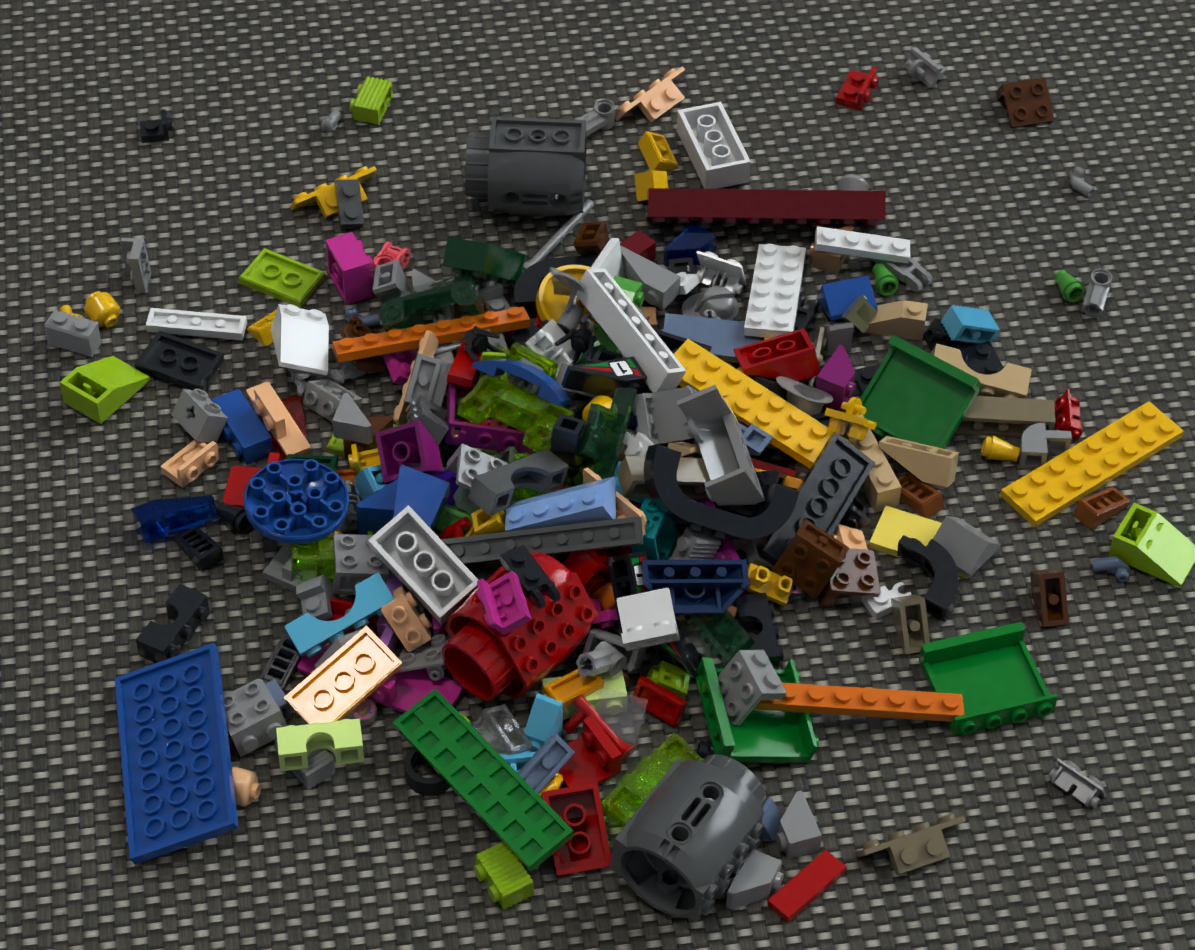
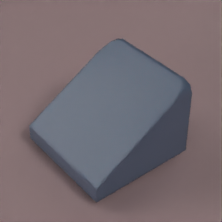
[759,798,783,842]

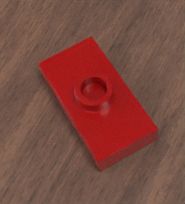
[631,676,688,727]

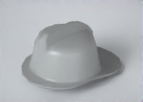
[682,286,739,320]
[776,376,833,416]

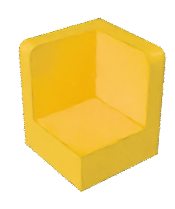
[634,170,668,202]

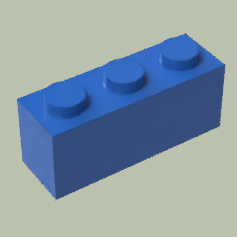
[212,389,273,465]

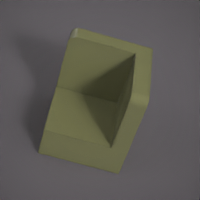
[840,295,877,333]

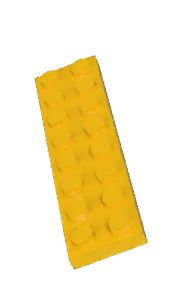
[674,339,856,469]
[1000,401,1184,528]

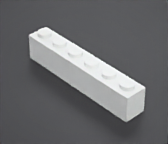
[576,268,686,393]

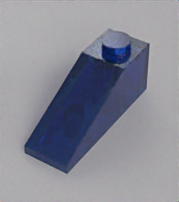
[131,495,219,544]

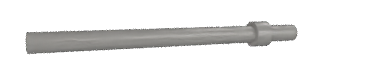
[510,199,594,287]

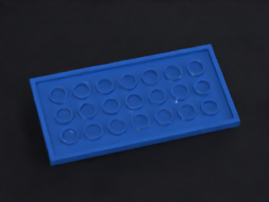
[115,643,239,864]

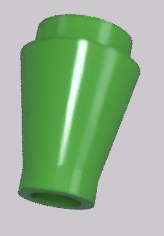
[872,263,899,296]
[1054,270,1085,302]

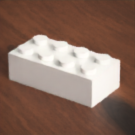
[677,102,751,189]
[368,505,478,625]

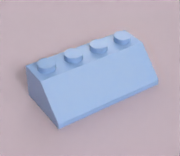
[505,476,616,532]

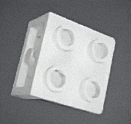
[617,588,680,651]

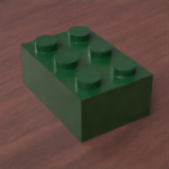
[443,237,525,285]

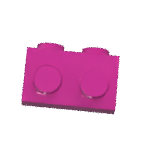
[477,571,532,635]

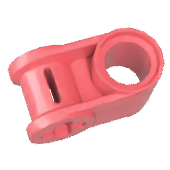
[373,242,411,275]

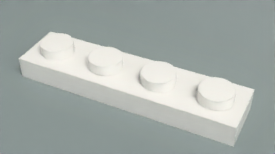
[815,226,910,264]
[146,308,247,340]

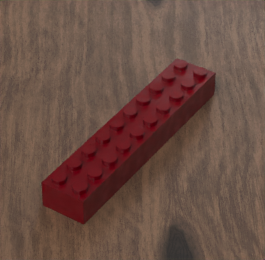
[647,188,886,226]

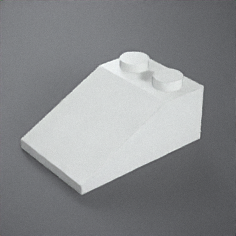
[271,304,329,375]

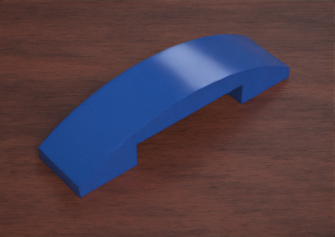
[472,359,571,406]

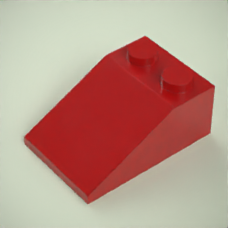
[733,328,820,381]
[541,782,611,876]

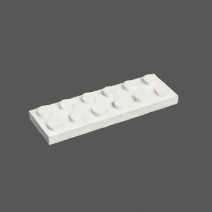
[744,244,806,338]

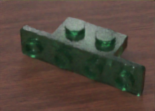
[577,387,637,479]
[684,609,756,667]

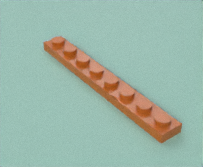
[332,306,530,363]
[754,683,965,722]

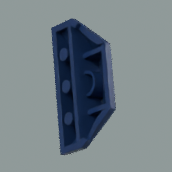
[641,559,749,615]

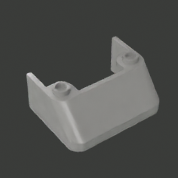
[677,385,765,506]

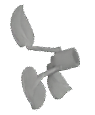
[549,267,646,332]

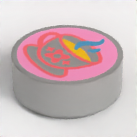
[353,698,377,726]

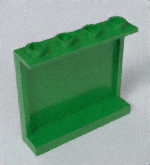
[860,335,982,449]
[919,622,1058,736]
[695,657,819,763]

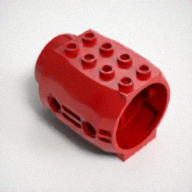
[441,552,599,701]

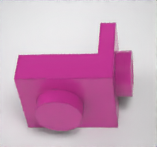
[591,599,618,629]

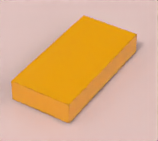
[543,669,604,708]

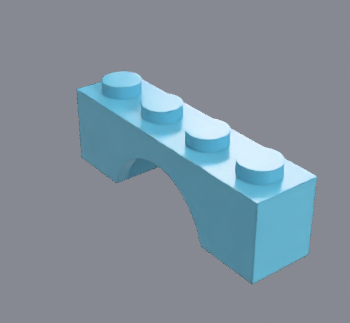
[284,572,394,658]

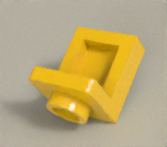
[348,444,381,475]

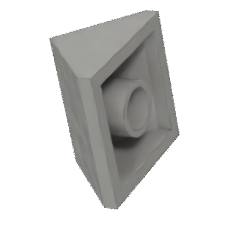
[933,516,1001,578]

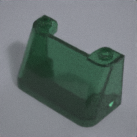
[380,273,486,332]

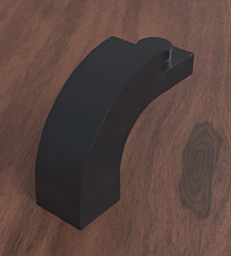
[897,535,959,622]

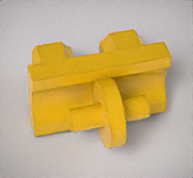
[825,397,877,441]
[746,563,793,606]

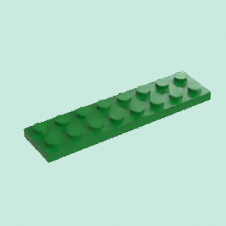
[393,688,575,871]

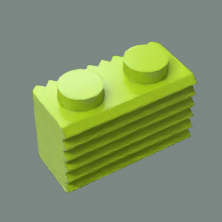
[350,76,393,125]
[473,842,533,910]

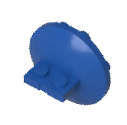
[244,459,349,546]

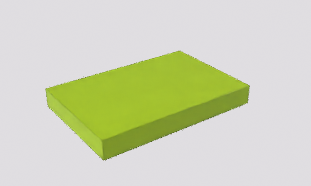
[239,248,326,308]

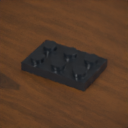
[134,331,224,390]

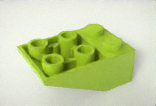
[60,356,151,424]
[1109,502,1195,588]

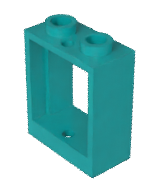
[631,497,677,560]

